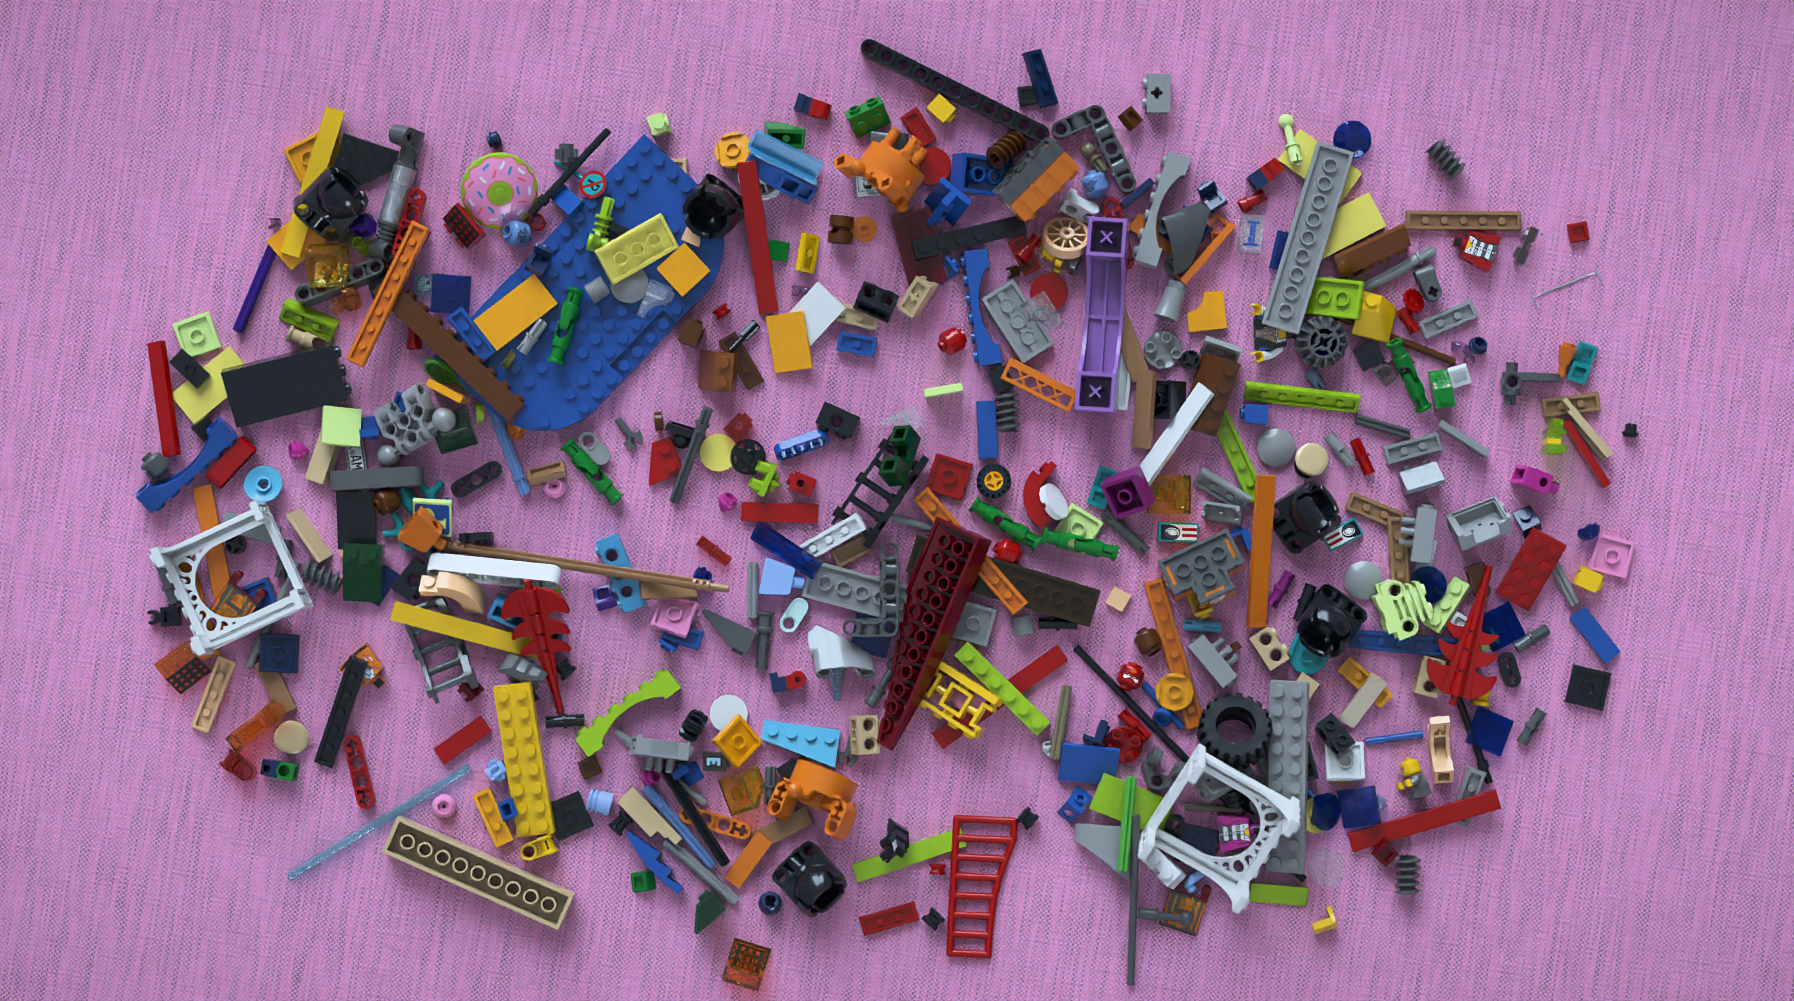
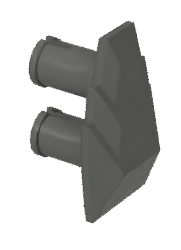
[498,653,548,690]

